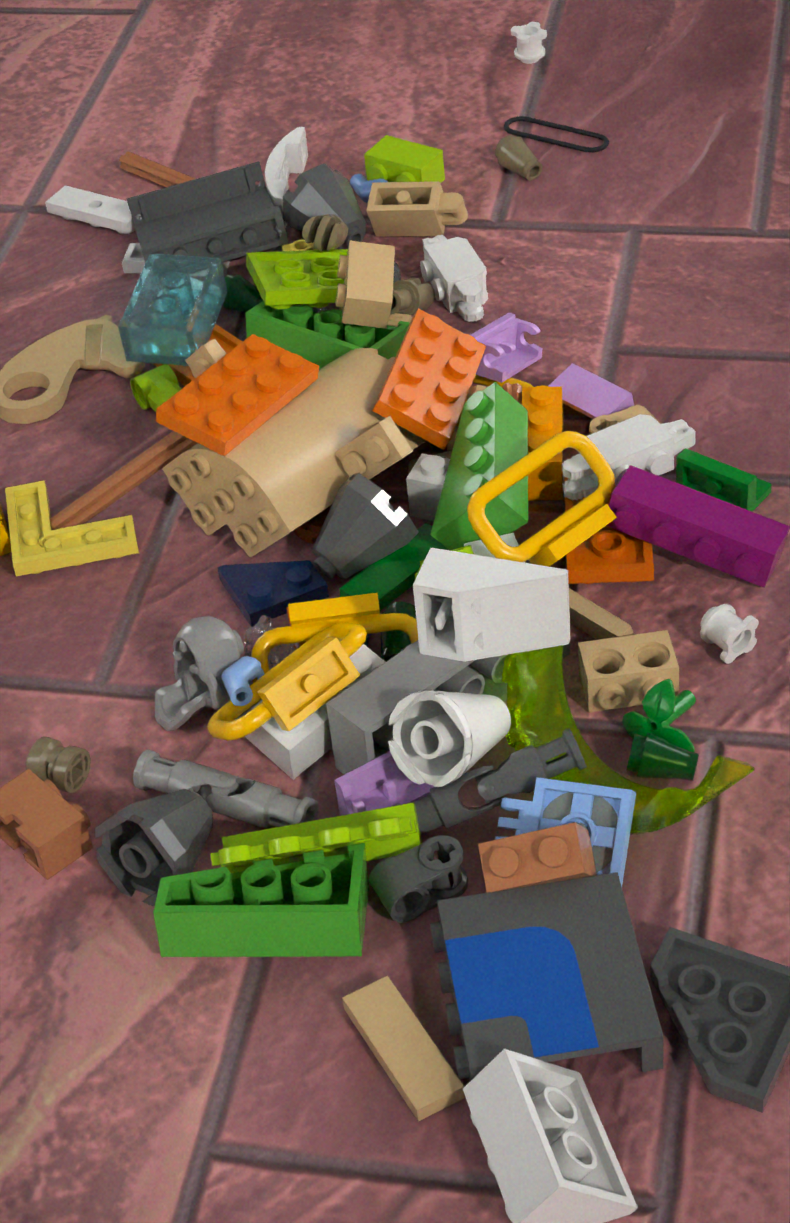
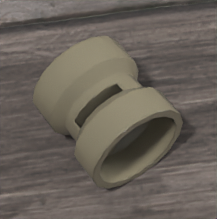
[26,736,91,793]

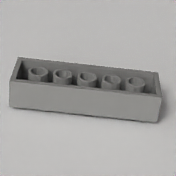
[326,640,570,775]

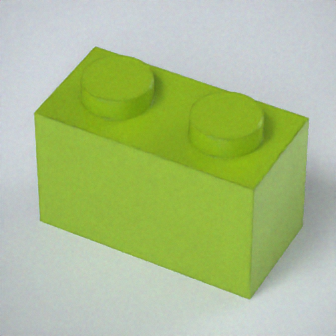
[364,135,445,184]

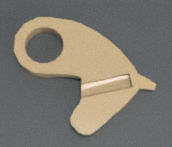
[0,315,147,424]

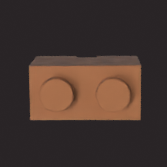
[0,769,93,880]
[478,822,597,893]

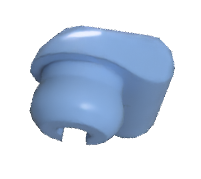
[222,656,264,706]

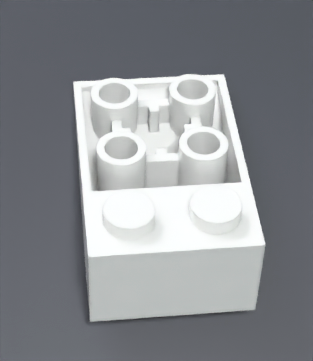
[413,548,570,662]

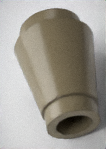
[495,135,543,181]

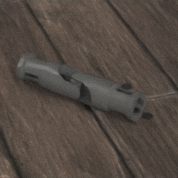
[392,728,587,835]

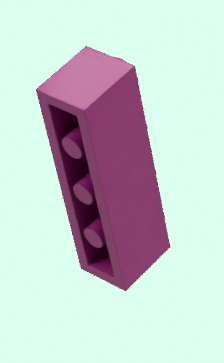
[606,465,790,588]

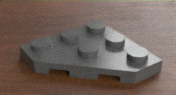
[650,927,790,1113]

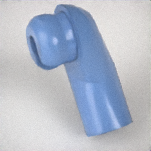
[350,174,388,203]

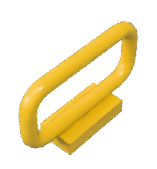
[467,431,617,567]
[251,593,418,683]
[207,623,367,741]

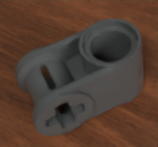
[369,835,468,923]

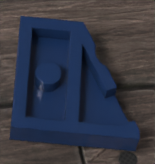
[217,560,329,627]

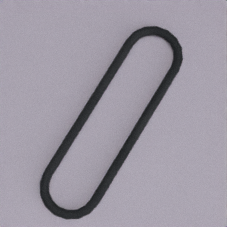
[504,116,609,153]

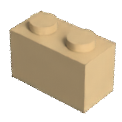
[336,240,395,329]

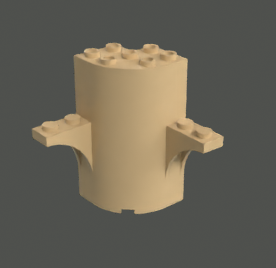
[162,338,426,557]

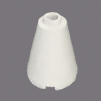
[388,690,511,787]

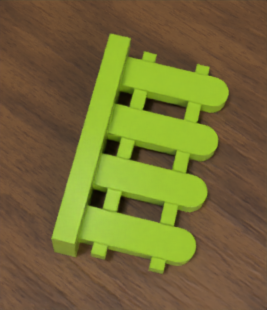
[210,803,422,873]

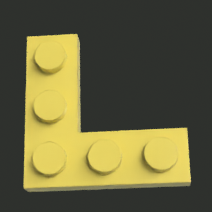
[5,480,139,577]

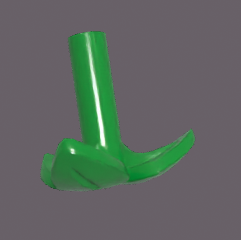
[622,679,696,752]

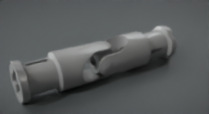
[133,749,319,829]

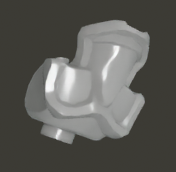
[155,616,244,731]

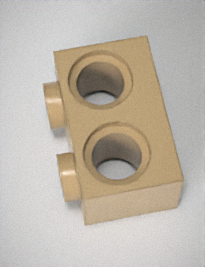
[578,630,679,712]

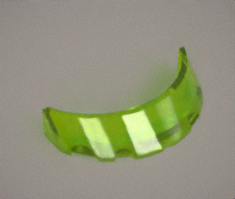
[502,645,755,835]

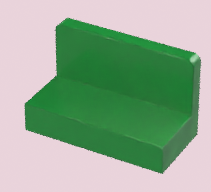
[676,448,772,512]

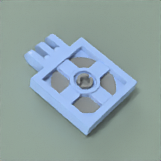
[495,777,636,887]

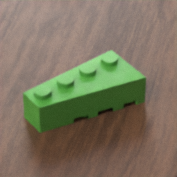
[246,301,410,369]
[430,382,528,550]
[153,843,369,957]

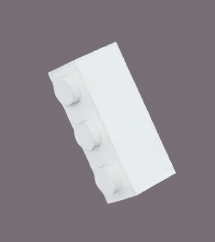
[235,644,385,780]
[463,1049,638,1223]

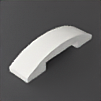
[265,127,308,228]

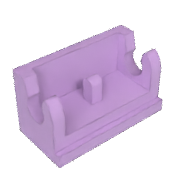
[471,313,543,383]
[548,363,634,419]
[335,751,434,816]

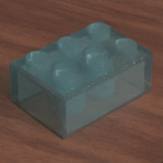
[118,253,227,366]

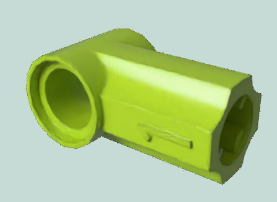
[130,364,182,412]

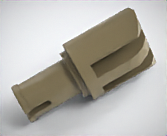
[302,214,349,251]
[390,278,435,315]

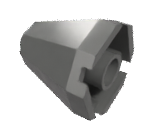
[283,163,366,249]
[312,473,419,579]
[95,789,213,906]

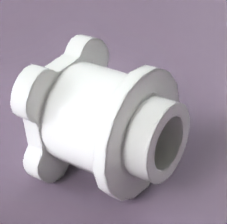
[511,22,547,64]
[700,604,759,664]

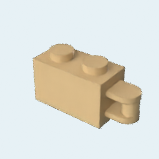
[366,182,468,237]

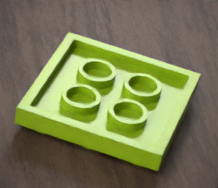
[246,249,348,309]

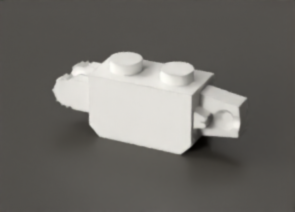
[420,235,488,322]
[562,414,696,501]

